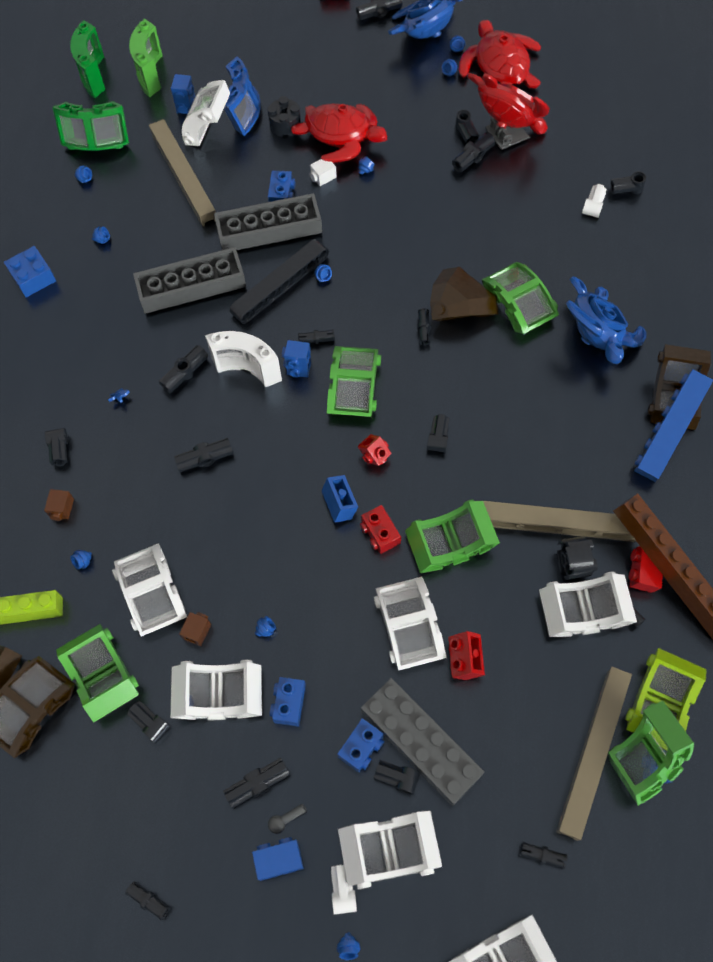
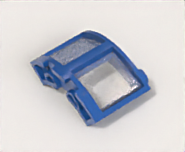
[224,57,261,136]

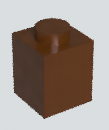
[44,489,74,521]
[179,612,211,647]

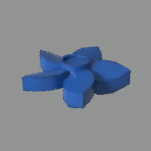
[108,388,130,403]

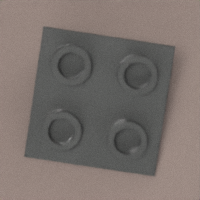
[485,117,529,150]

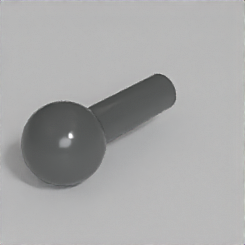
[268,804,307,834]

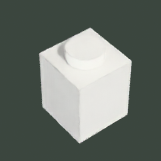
[310,159,336,186]

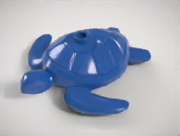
[388,0,463,39]
[566,277,646,364]

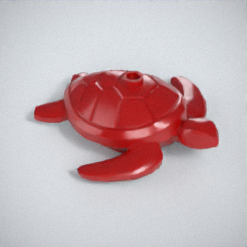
[459,20,541,88]
[467,73,550,135]
[291,104,387,163]

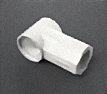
[582,184,607,218]
[331,865,357,915]

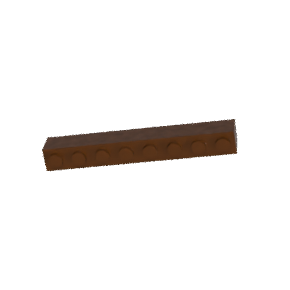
[613,493,713,639]

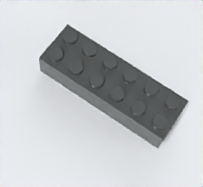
[214,193,322,250]
[133,247,246,313]
[361,678,484,807]

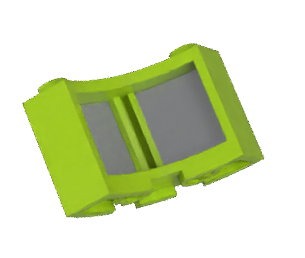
[625,648,707,749]

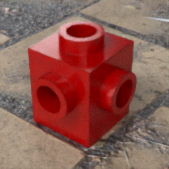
[357,434,392,466]

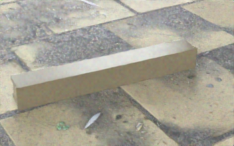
[149,119,216,227]
[483,501,636,542]
[556,667,632,841]

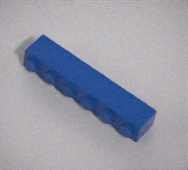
[634,369,713,482]

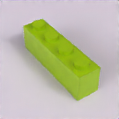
[0,590,63,625]

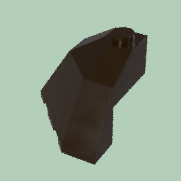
[430,267,498,321]

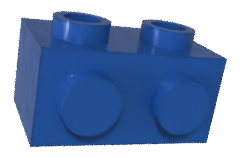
[171,74,195,114]
[268,171,295,202]
[282,340,312,377]
[321,475,358,523]
[270,677,306,727]
[337,718,384,772]
[252,837,304,881]

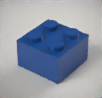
[4,246,56,297]

